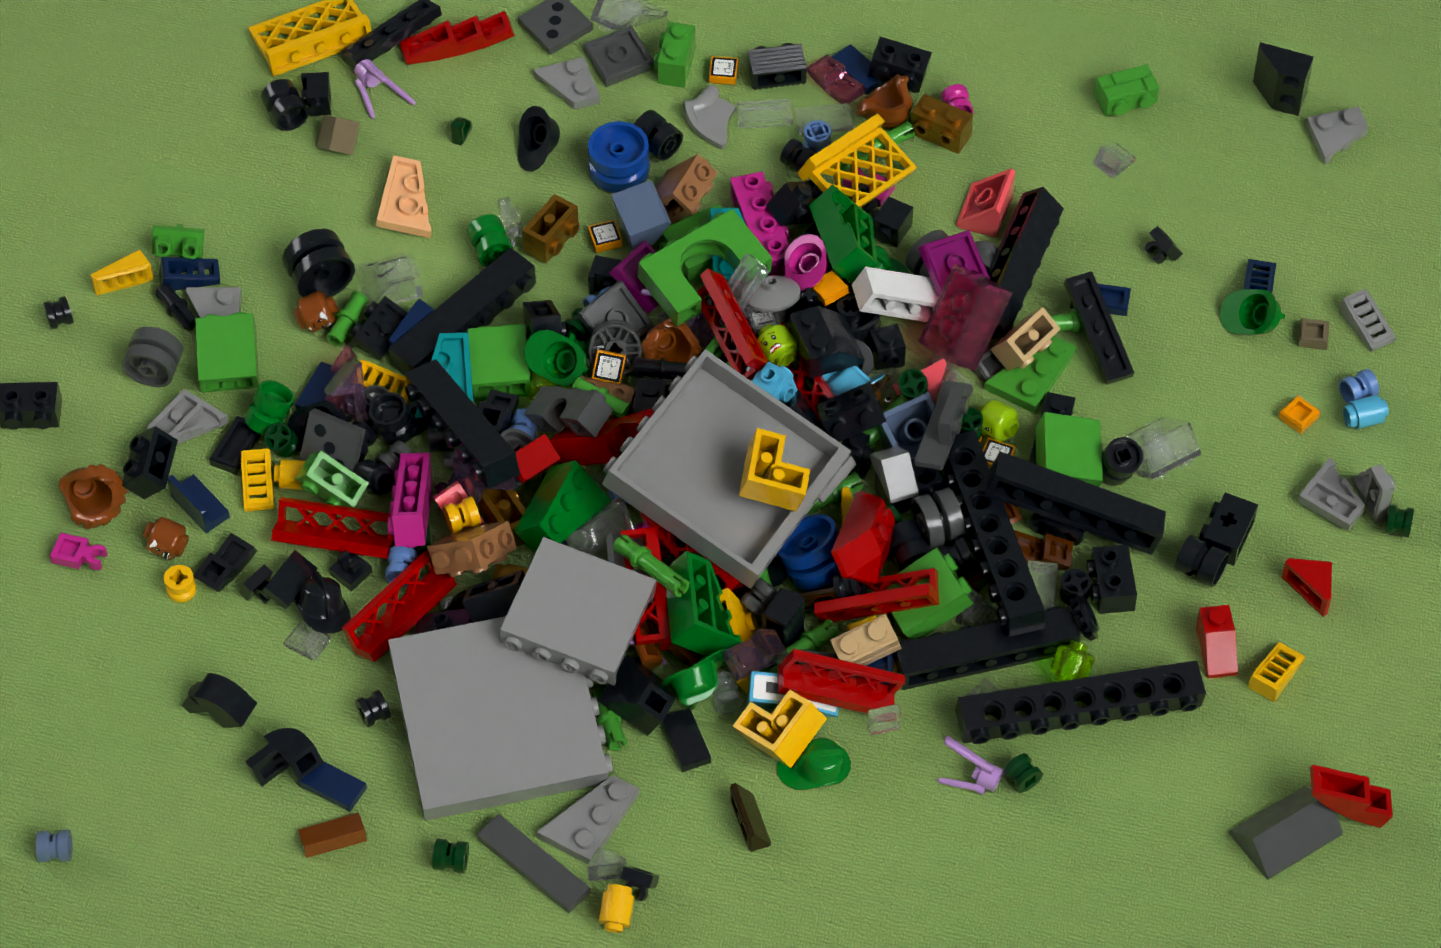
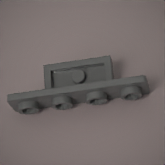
[914,381,973,470]

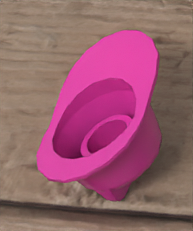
[784,234,829,292]

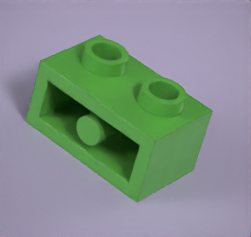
[654,22,696,88]
[295,450,369,508]

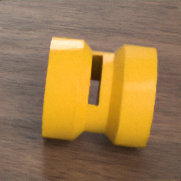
[443,496,481,534]

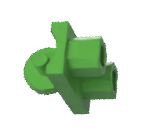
[152,224,204,259]

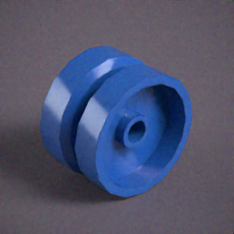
[588,121,650,193]
[777,514,840,590]

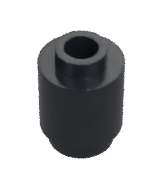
[355,459,395,495]

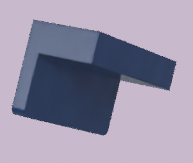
[167,474,230,533]

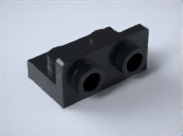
[347,296,407,361]

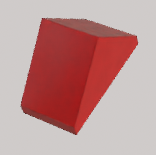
[515,434,561,483]
[1281,558,1332,617]

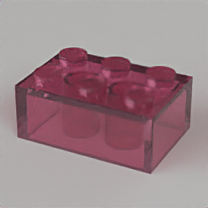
[918,264,1012,371]

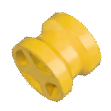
[163,565,196,603]

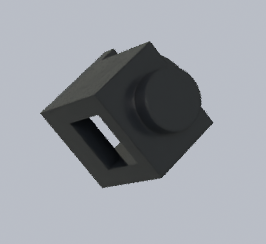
[301,72,331,116]
[588,255,622,295]
[841,432,873,480]

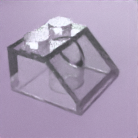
[1124,417,1201,480]

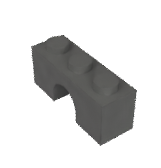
[524,386,613,438]

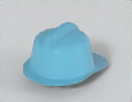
[822,365,885,400]

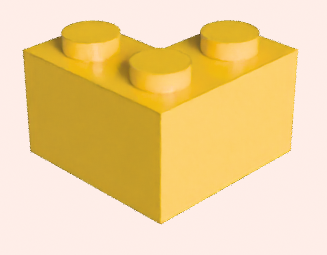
[739,428,810,512]
[732,690,827,768]

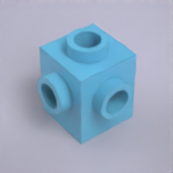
[752,361,798,404]

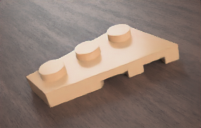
[376,155,431,239]

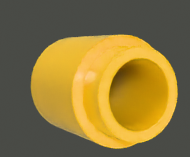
[274,459,306,490]
[598,884,634,933]

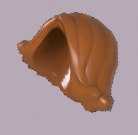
[856,74,913,128]
[642,318,703,383]
[58,464,127,529]

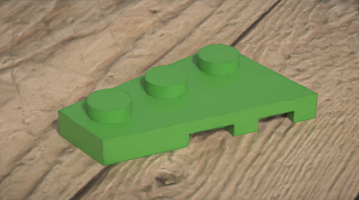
[984,336,1077,413]

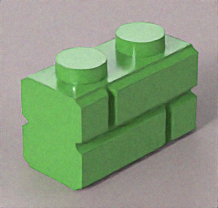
[1094,64,1159,116]

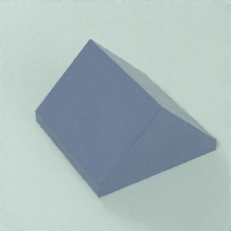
[611,181,671,251]
[878,392,935,460]

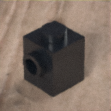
[872,196,913,247]
[869,324,906,373]

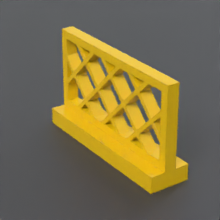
[248,0,372,77]
[797,113,917,208]

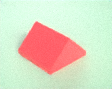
[956,168,1015,238]

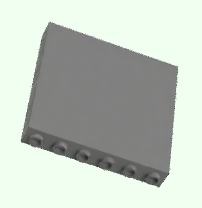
[602,349,851,589]
[388,616,613,821]

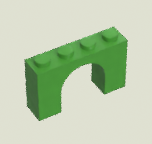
[638,209,772,327]

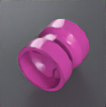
[941,84,974,114]

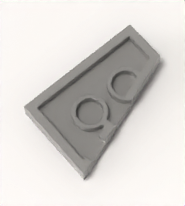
[537,775,639,866]

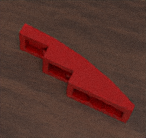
[400,10,515,65]

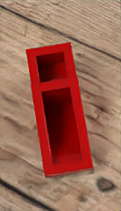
[1310,765,1393,828]

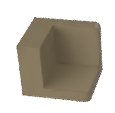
[317,115,360,155]

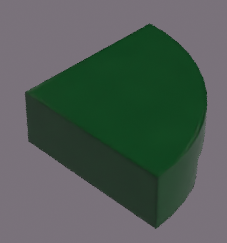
[451,117,472,146]

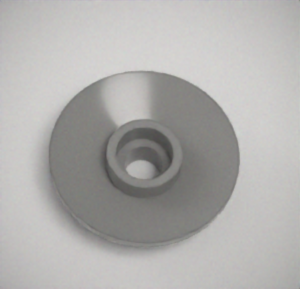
[743,275,801,312]

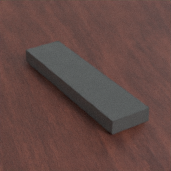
[477,814,591,913]

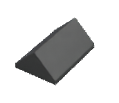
[1229,786,1343,880]

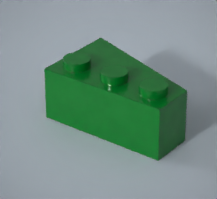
[809,185,877,284]
[515,460,611,551]
[666,551,742,662]

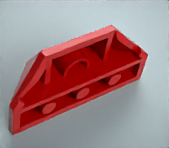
[831,491,895,585]

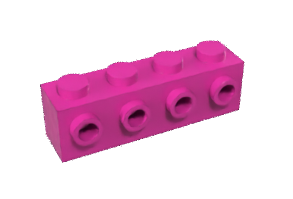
[730,171,789,276]
[388,452,433,548]

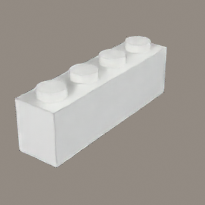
[852,266,971,327]

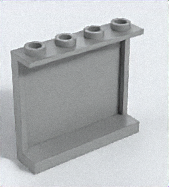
[500,537,657,685]

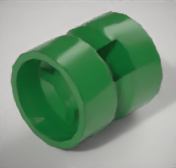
[467,214,514,267]
[244,380,295,435]

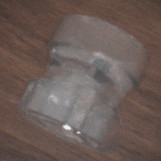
[712,672,744,714]

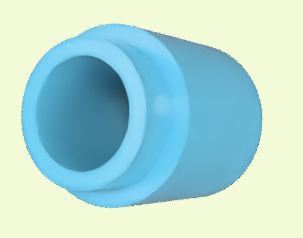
[1343,395,1389,430]

